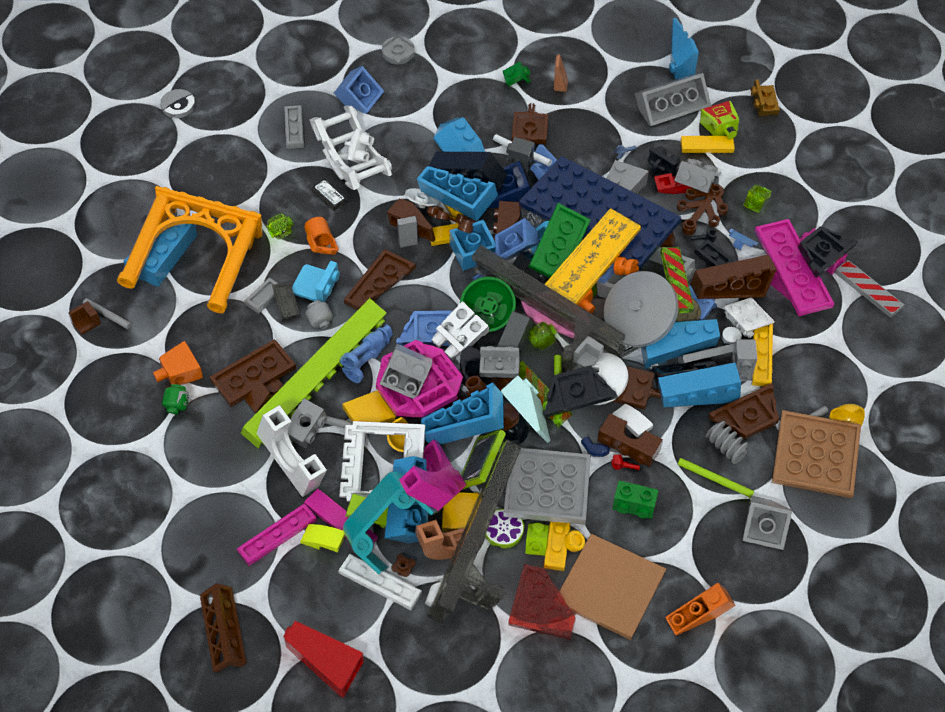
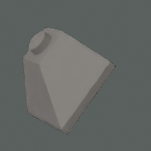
[742,496,792,550]

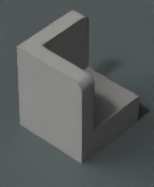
[573,336,604,367]

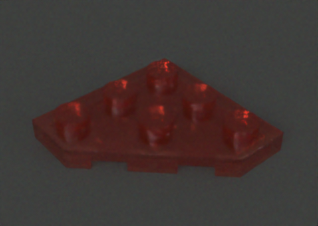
[508,564,576,640]

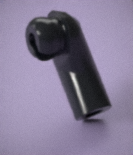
[692,359,719,370]

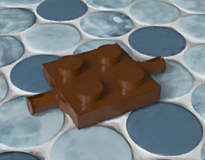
[512,103,548,144]
[613,366,661,410]

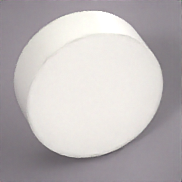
[722,327,742,345]

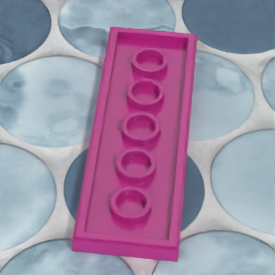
[754,219,835,316]

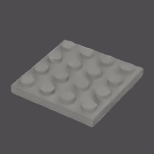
[503,447,590,525]

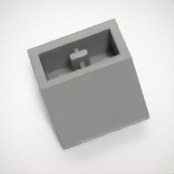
[380,344,433,399]

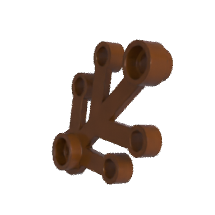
[677,184,728,235]
[427,206,477,234]

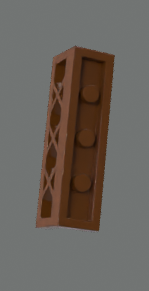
[200,583,247,673]

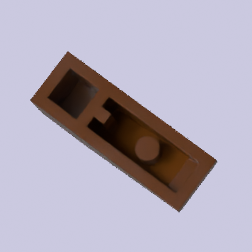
[387,198,435,242]

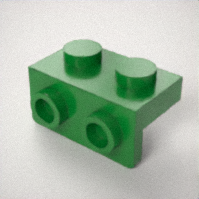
[612,481,658,519]

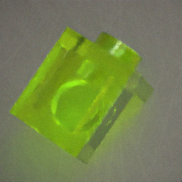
[744,184,772,213]

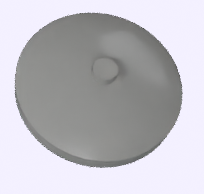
[604,271,679,347]

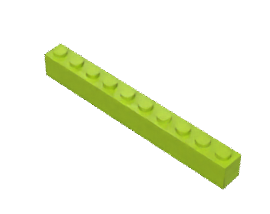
[241,298,387,449]

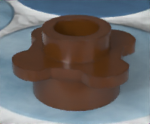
[391,554,416,577]

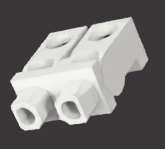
[431,301,490,360]

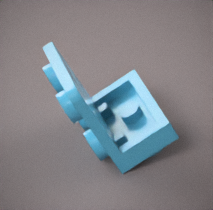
[291,261,340,302]

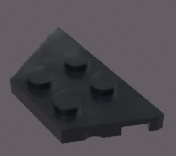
[798,226,858,278]
[543,365,618,418]

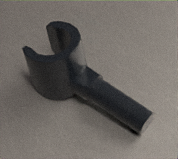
[690,229,717,243]

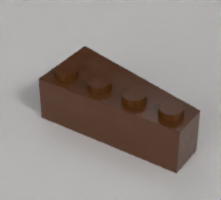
[690,255,777,299]

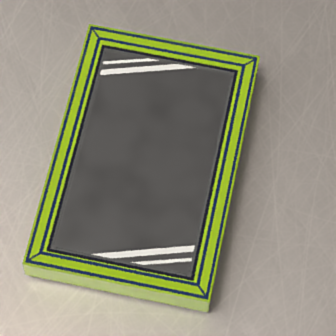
[461,429,506,489]

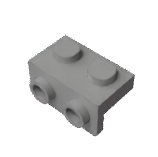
[479,346,520,378]

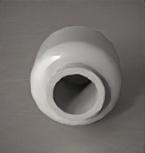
[305,300,333,329]

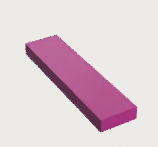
[304,489,378,543]
[237,503,317,566]

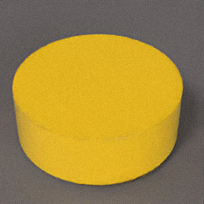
[564,530,585,552]

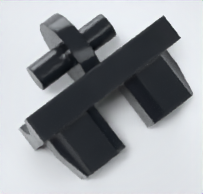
[647,146,680,177]

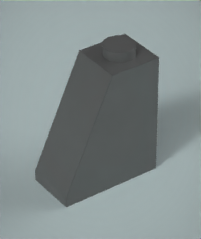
[497,311,535,353]

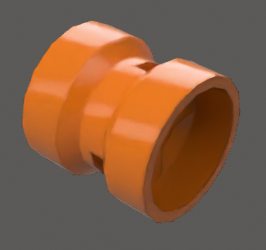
[614,257,639,276]

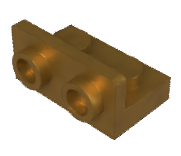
[751,80,780,116]

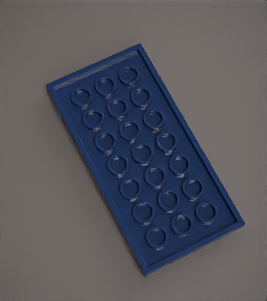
[519,156,681,270]

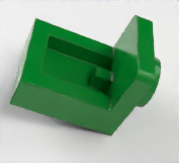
[503,61,531,86]

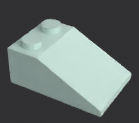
[501,376,551,443]

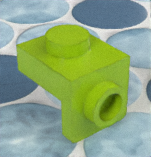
[525,523,549,556]

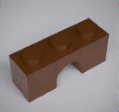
[597,413,663,467]

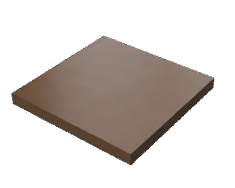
[772,410,861,498]
[554,534,666,640]

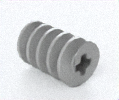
[705,421,748,464]

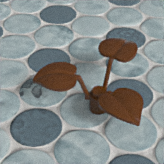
[442,376,519,431]

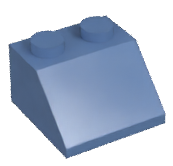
[334,66,384,114]
[495,218,539,262]

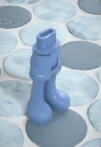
[340,324,393,383]

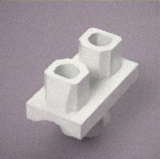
[344,129,374,164]

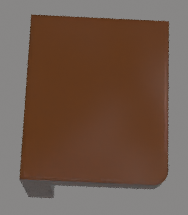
[68,301,101,335]

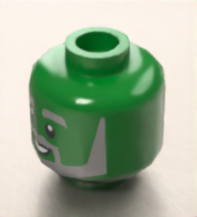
[162,384,189,415]

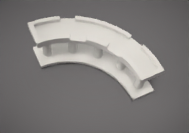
[309,106,392,190]

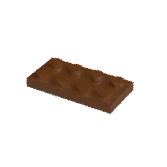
[210,339,296,407]

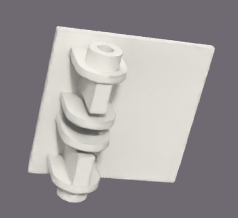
[723,298,775,338]

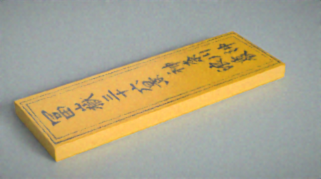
[544,208,641,307]

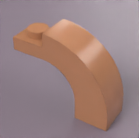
[415,520,478,560]

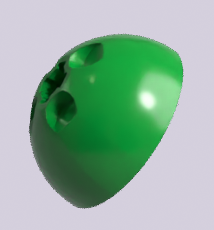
[460,277,516,332]

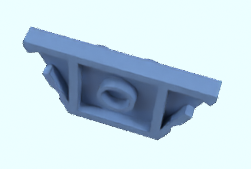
[396,310,452,346]

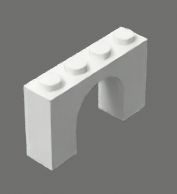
[257,405,327,497]

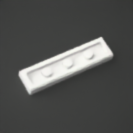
[339,554,422,610]

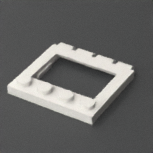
[339,421,426,502]

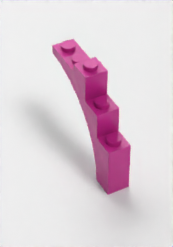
[400,439,466,511]

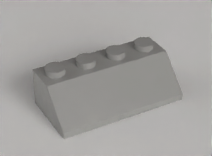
[634,73,711,126]

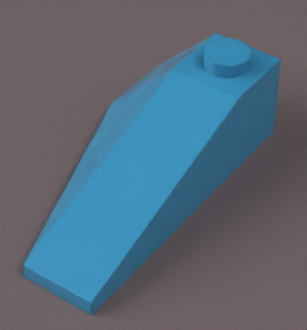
[669,18,699,79]

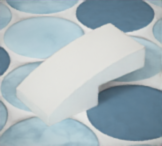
[612,404,653,438]

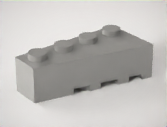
[606,160,649,194]

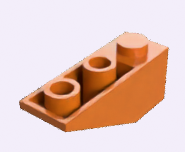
[665,583,736,636]

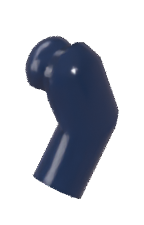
[581,437,610,457]

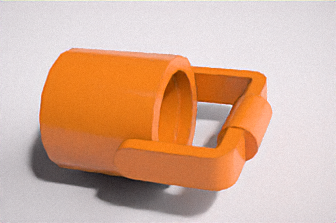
[304,217,339,255]

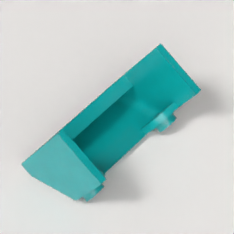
[343,471,438,575]

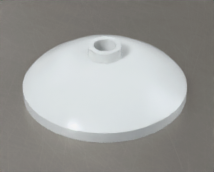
[574,353,629,405]

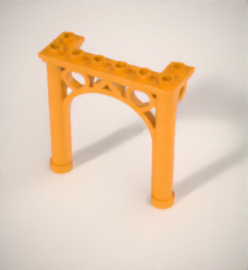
[117,186,263,313]

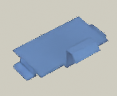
[729,229,759,250]

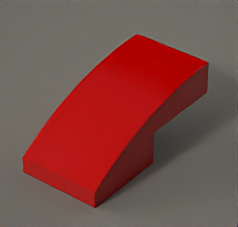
[654,173,692,194]

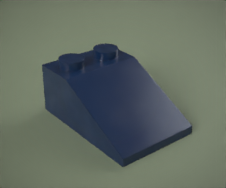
[488,161,531,208]

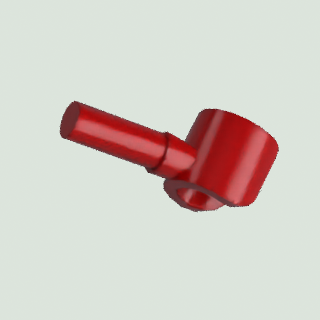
[611,454,640,470]

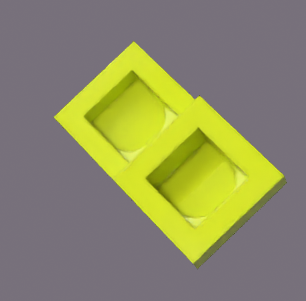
[300,524,346,552]

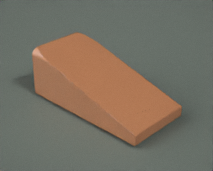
[554,54,568,92]

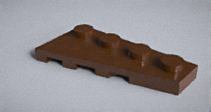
[344,249,416,310]

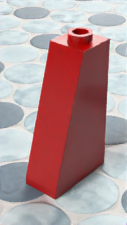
[284,621,364,698]

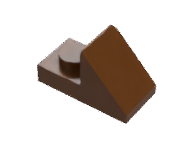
[245,378,284,414]

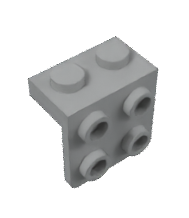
[675,158,722,193]

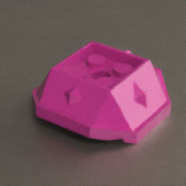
[376,340,463,418]

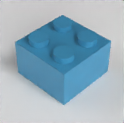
[449,220,496,271]

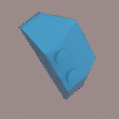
[433,117,485,152]

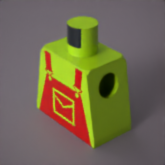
[700,101,739,139]

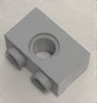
[731,339,757,381]
[288,399,327,448]

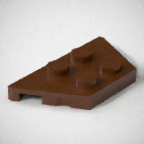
[708,383,779,439]

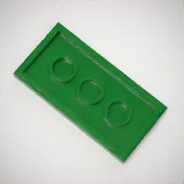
[528,203,591,278]

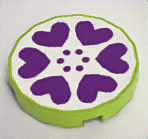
[483,509,524,549]

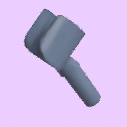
[613,145,637,159]

